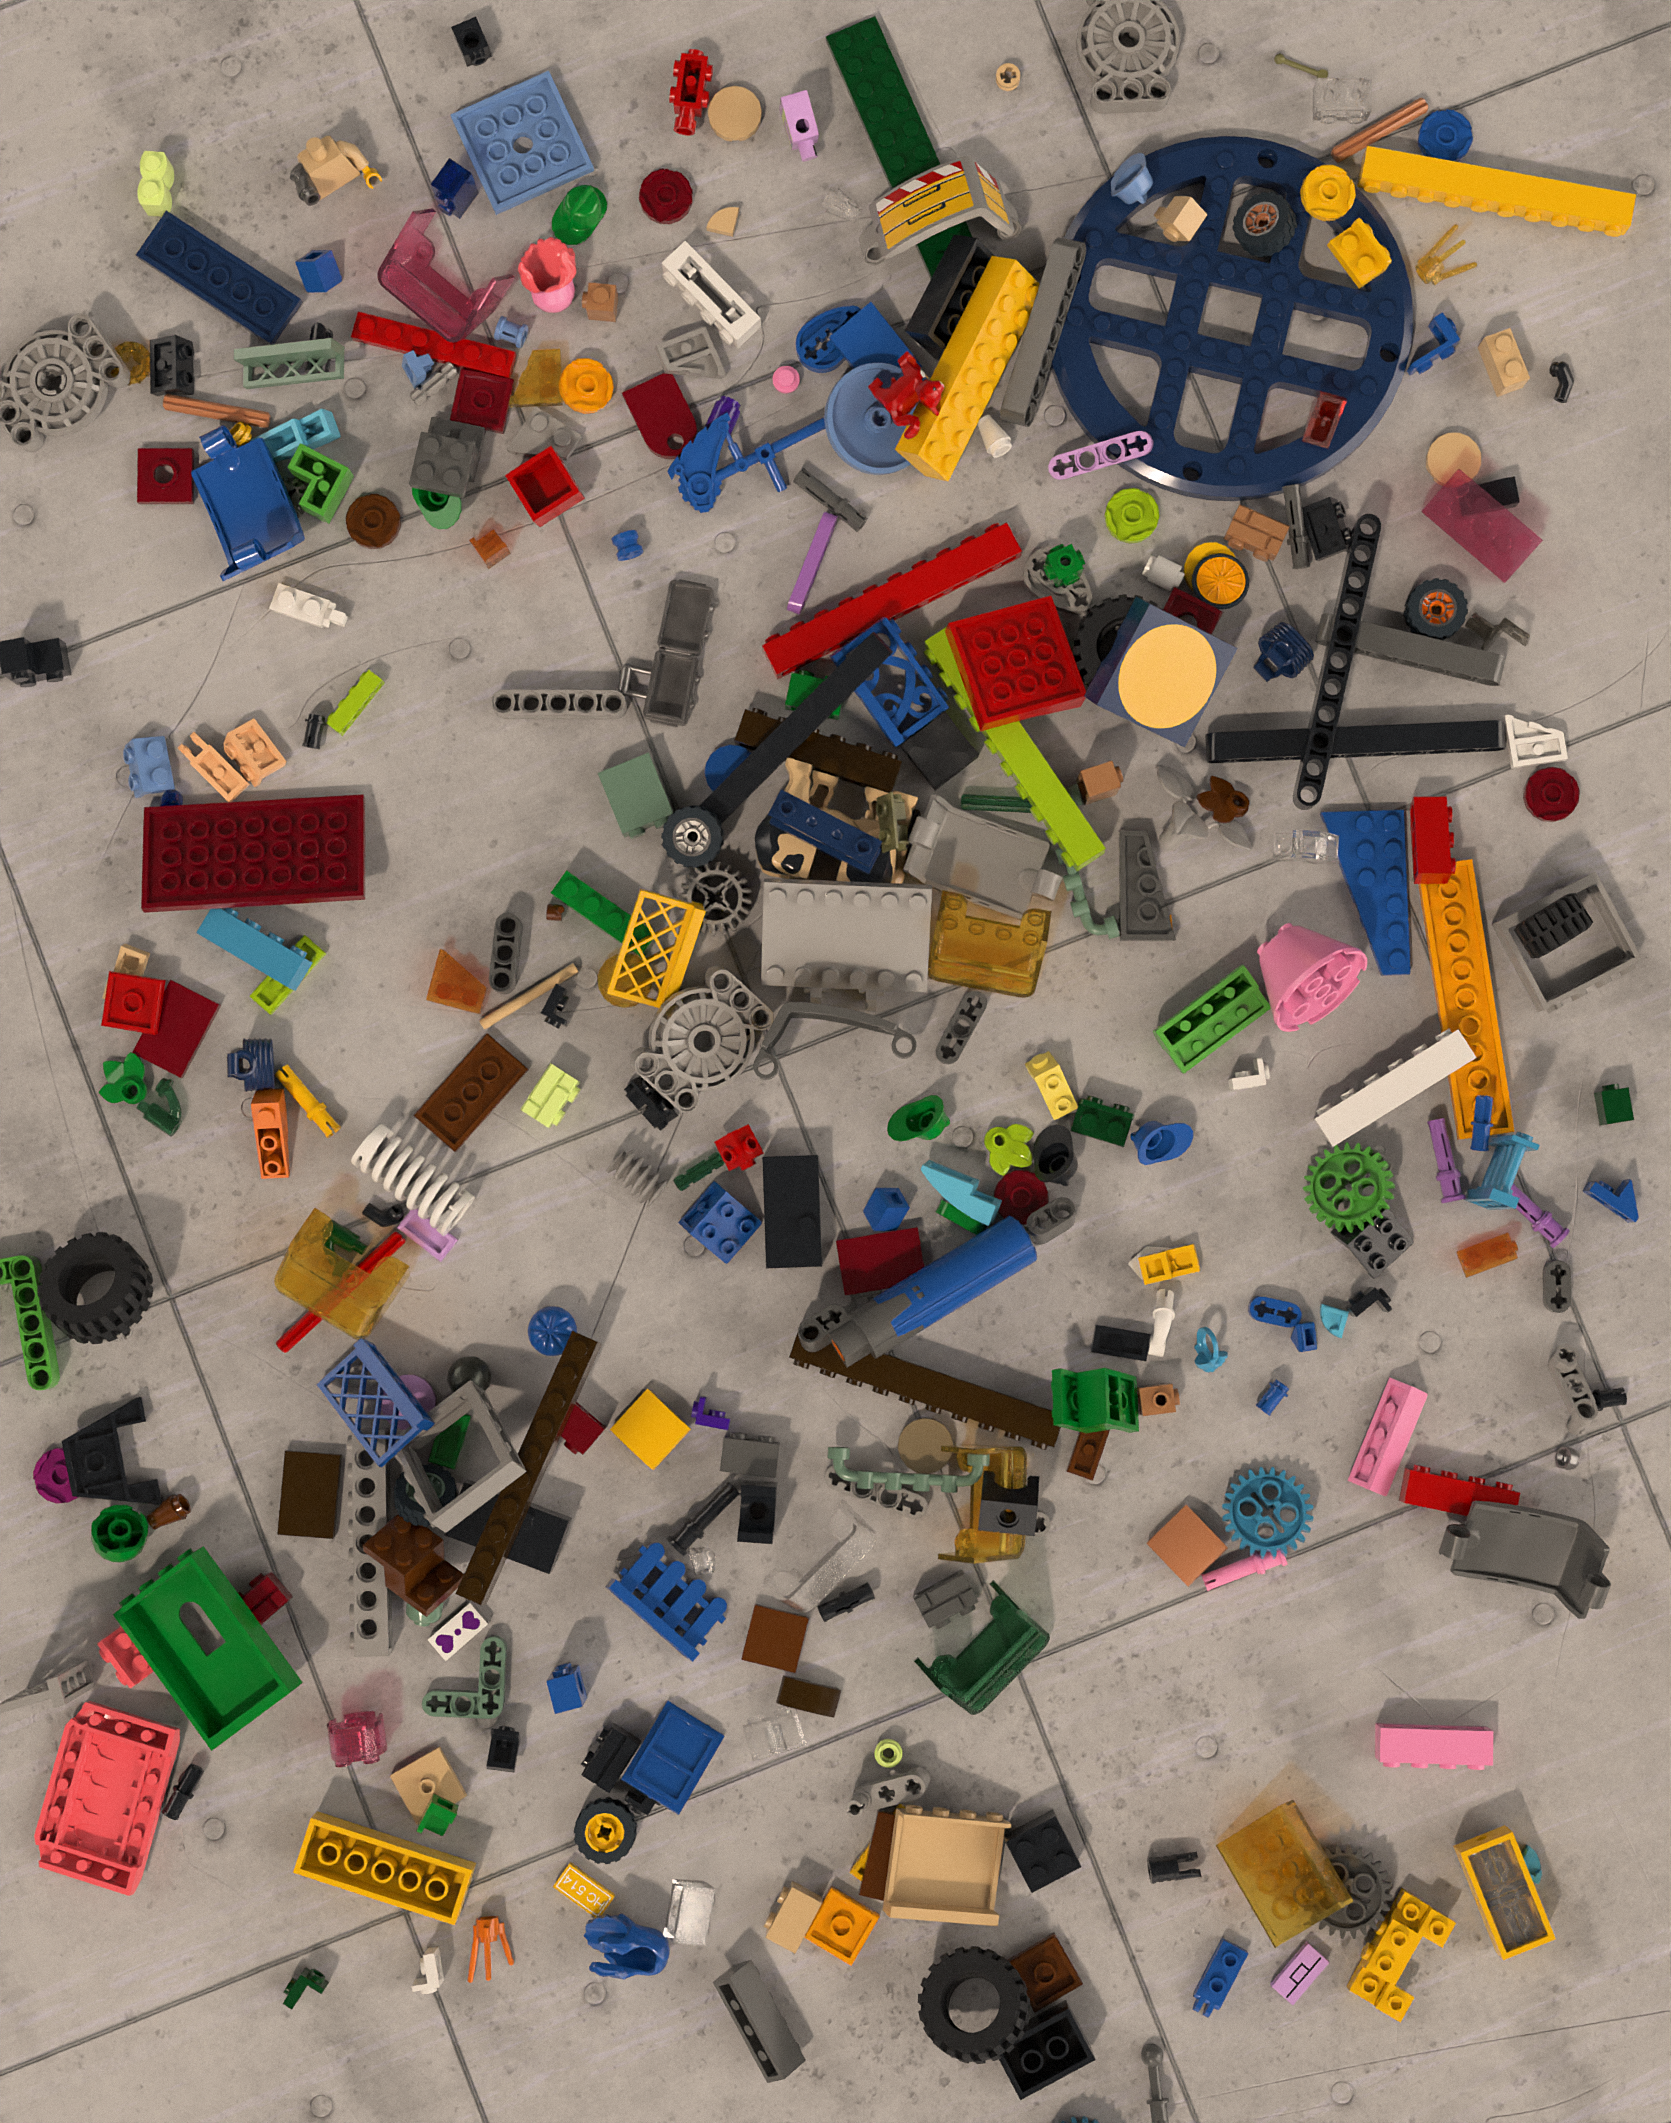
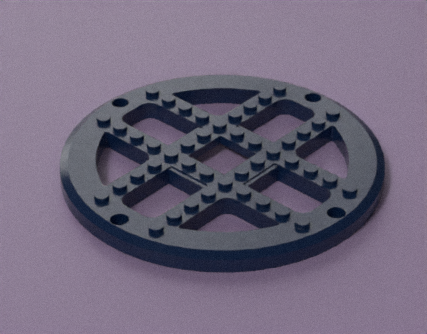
[1051,136,1413,501]

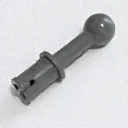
[1141,2044,1169,2123]

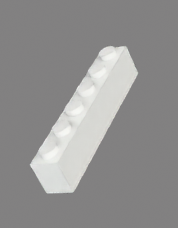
[1314,1029,1477,1147]

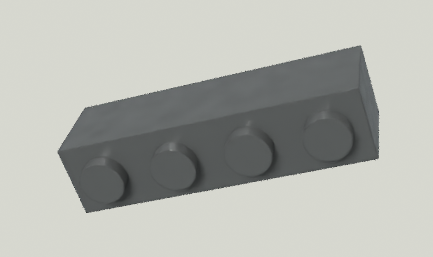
[713,1960,806,2083]

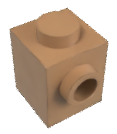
[582,283,618,322]
[1137,1383,1180,1416]

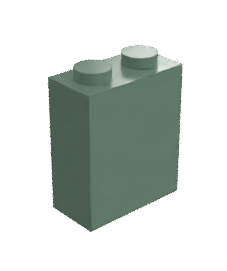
[598,752,673,839]

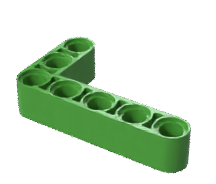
[0,1255,60,1390]

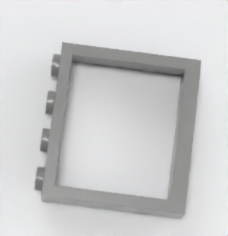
[1491,871,1643,1013]
[395,1380,526,1533]

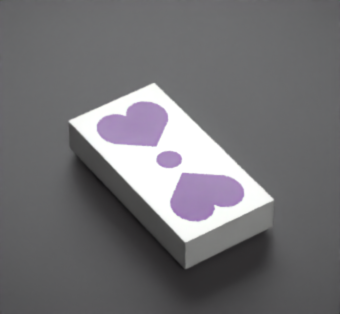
[428,1602,489,1661]

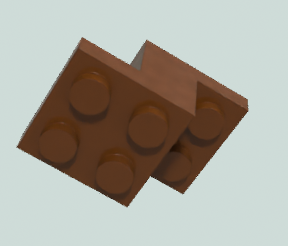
[363,1514,464,1617]

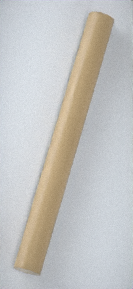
[479,963,579,1030]

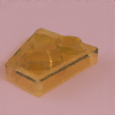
[509,349,563,408]

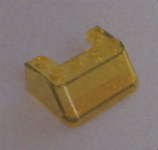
[928,890,1052,998]
[274,1208,410,1340]

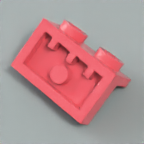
[97,1626,154,1688]

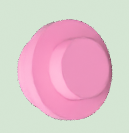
[773,366,800,394]

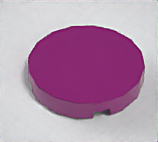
[33,1448,79,1504]

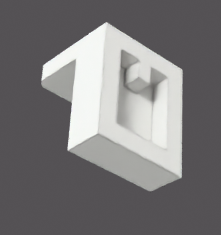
[1228,1057,1270,1091]
[411,1946,444,1994]

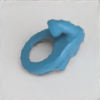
[1194,1327,1228,1373]

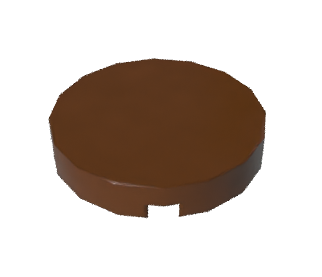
[346,494,401,549]

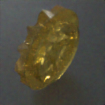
[111,342,150,386]

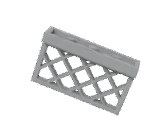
[0,1660,95,1714]

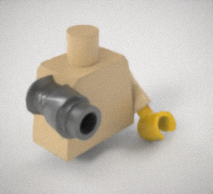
[290,136,382,206]

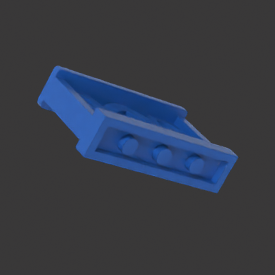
[830,617,949,747]

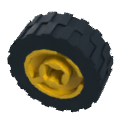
[574,1797,637,1864]

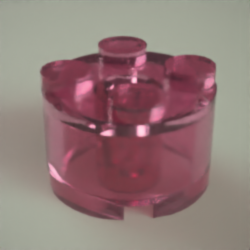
[327,1711,388,1767]

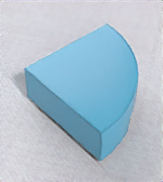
[1320,1304,1349,1338]
[1518,1845,1542,1884]

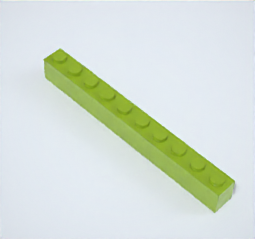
[923,627,1106,871]

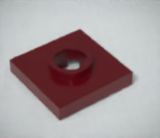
[137,448,194,504]
[1163,587,1224,634]

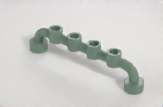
[1055,784,1120,939]
[827,1447,990,1493]

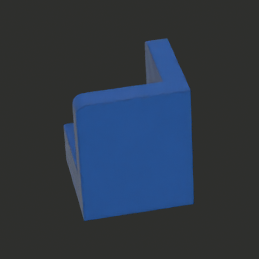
[295,250,342,293]
[863,1188,910,1231]

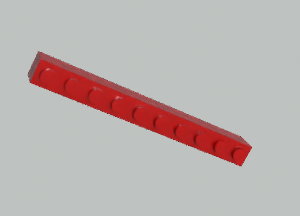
[762,522,1022,680]

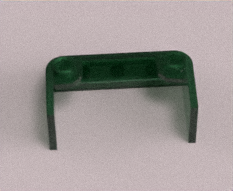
[914,1580,1050,1715]

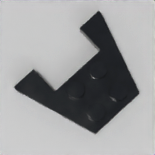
[62,1397,162,1505]

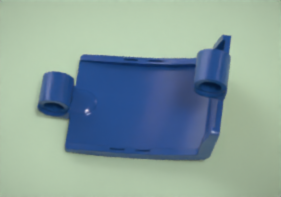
[191,425,305,581]

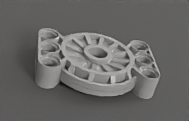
[1076,0,1180,114]
[0,313,131,452]
[630,965,774,1113]

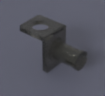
[1465,612,1530,651]

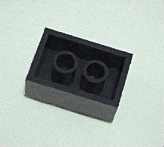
[999,2000,1096,2100]

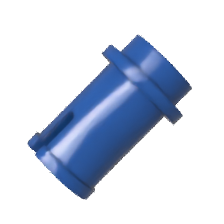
[1256,1379,1289,1416]

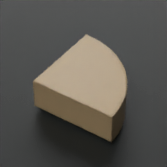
[706,207,739,237]

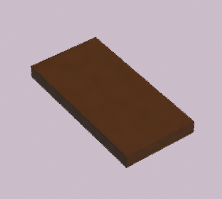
[414,1033,529,1152]

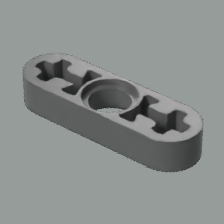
[935,991,987,1065]

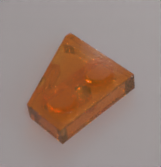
[426,949,488,1015]

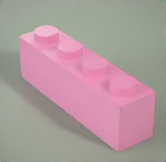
[1375,1723,1493,1770]

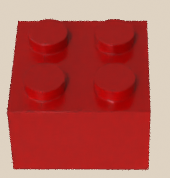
[505,446,585,527]

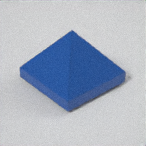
[1291,1322,1317,1352]

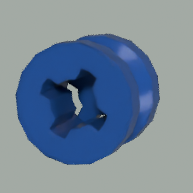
[611,530,644,561]

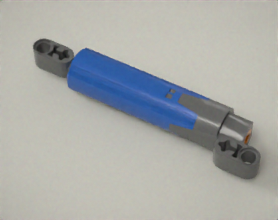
[798,1197,1075,1367]

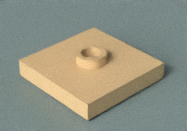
[390,1746,467,1825]

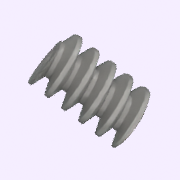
[606,1149,668,1209]

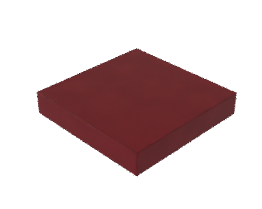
[450,368,515,434]

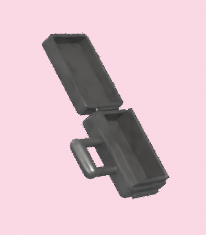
[618,579,715,727]

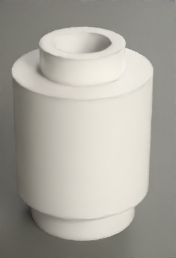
[1142,555,1185,591]

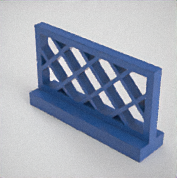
[316,1338,435,1468]

